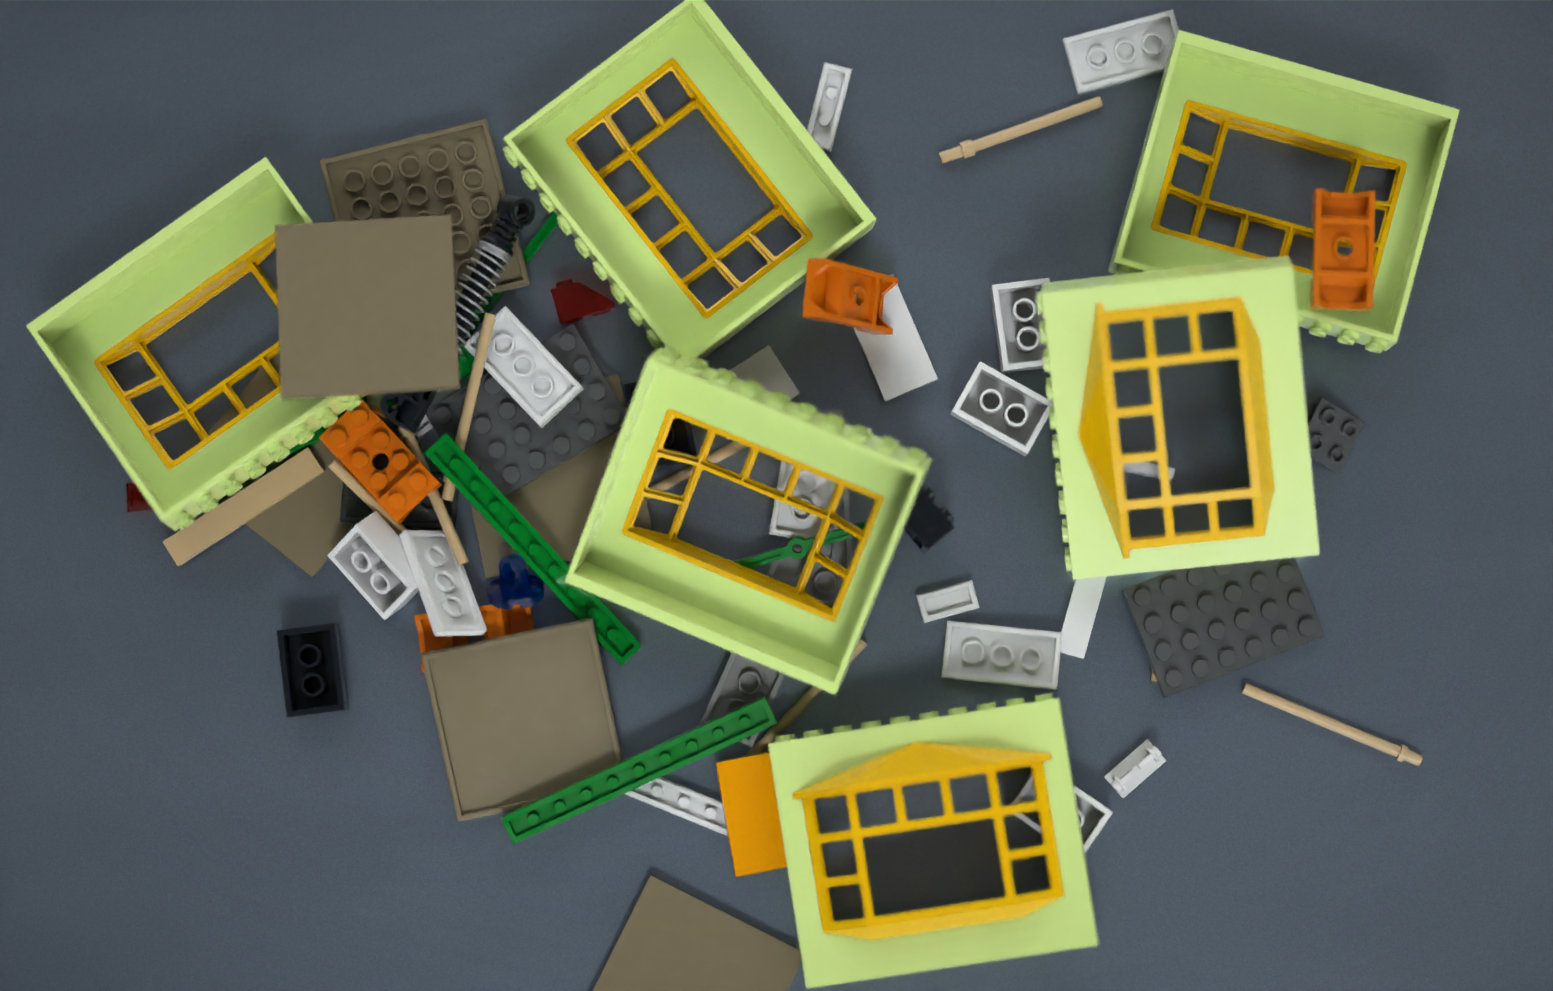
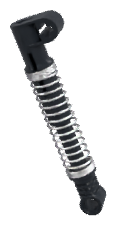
[367,194,536,434]

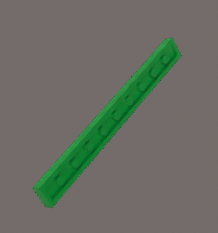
[424,433,642,666]
[501,696,777,844]

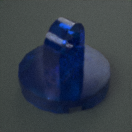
[486,553,544,610]

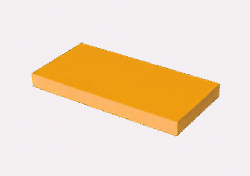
[715,752,787,877]

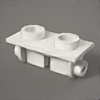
[1104,739,1166,798]

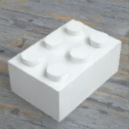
[990,278,1050,374]
[950,361,1054,456]
[327,511,419,620]
[1009,773,1113,853]

